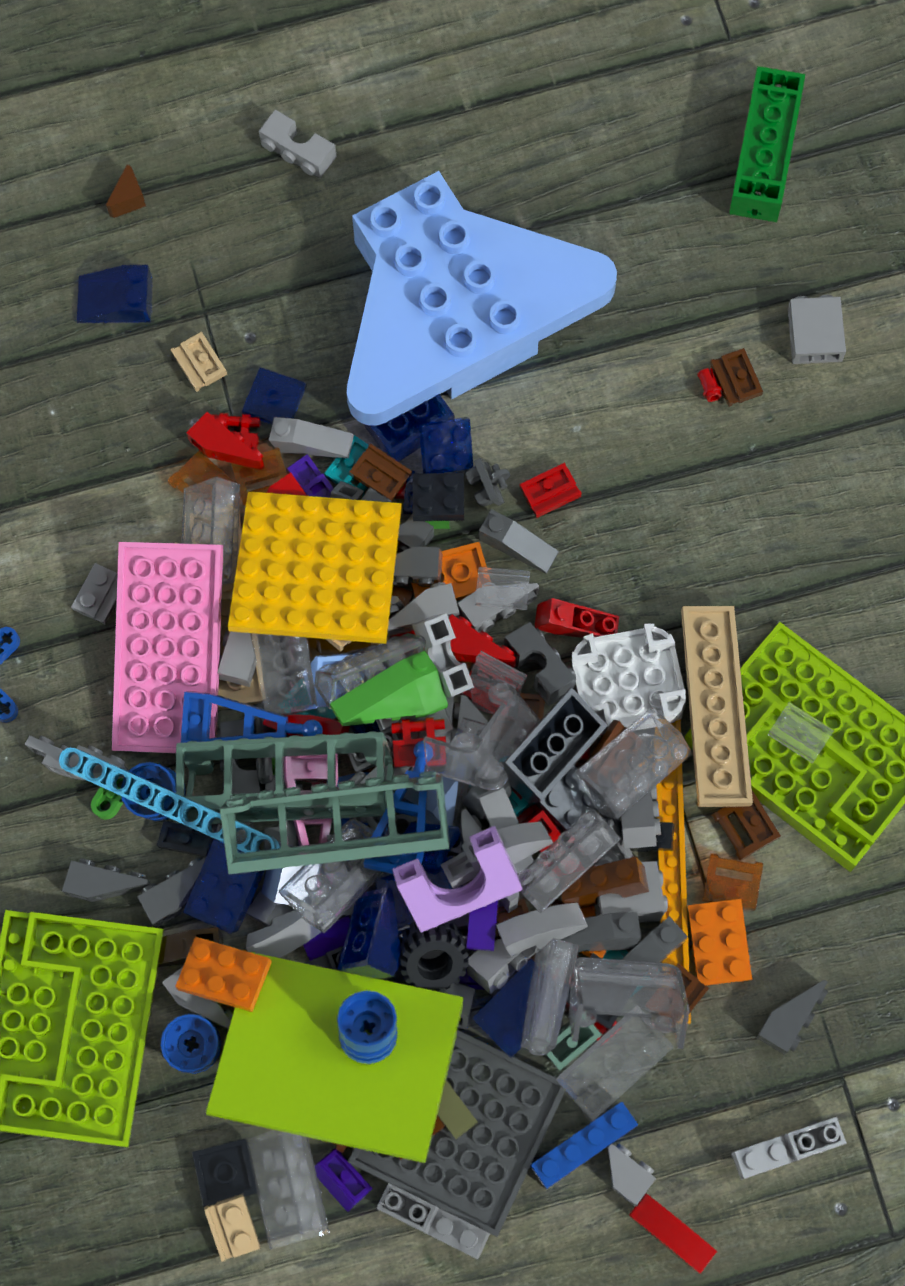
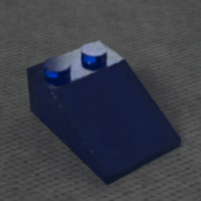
[77,265,153,323]
[337,887,401,979]
[472,958,566,1058]

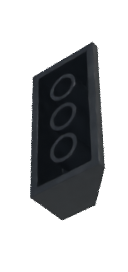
[503,688,608,804]

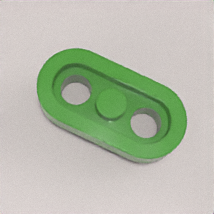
[91,778,124,820]

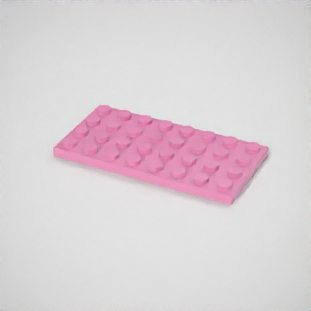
[112,542,223,753]

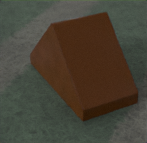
[106,165,146,218]

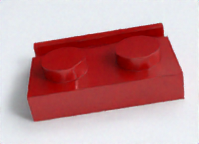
[520,463,582,518]

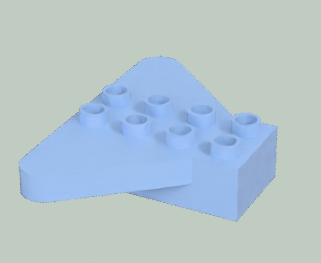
[346,171,617,426]

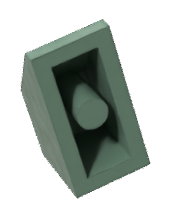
[540,1013,602,1070]

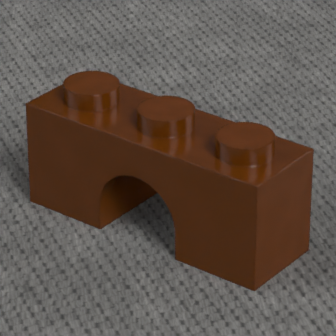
[558,856,649,909]

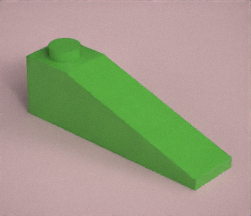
[330,650,448,726]

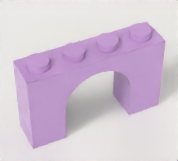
[393,826,523,932]

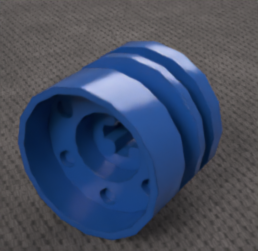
[121,762,186,821]
[337,991,397,1064]
[161,1014,222,1074]

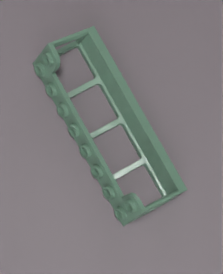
[176,731,394,824]
[220,771,449,874]

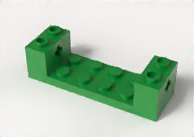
[729,66,806,223]

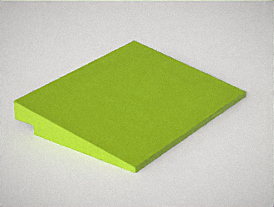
[682,622,905,872]
[0,910,164,1147]
[206,952,463,1163]

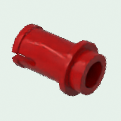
[697,368,722,402]

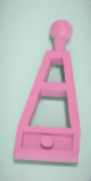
[283,754,338,896]

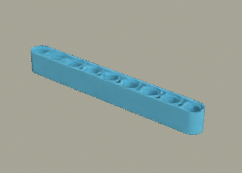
[59,748,280,852]

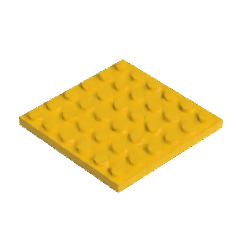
[228,492,402,644]

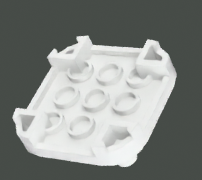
[572,624,686,735]

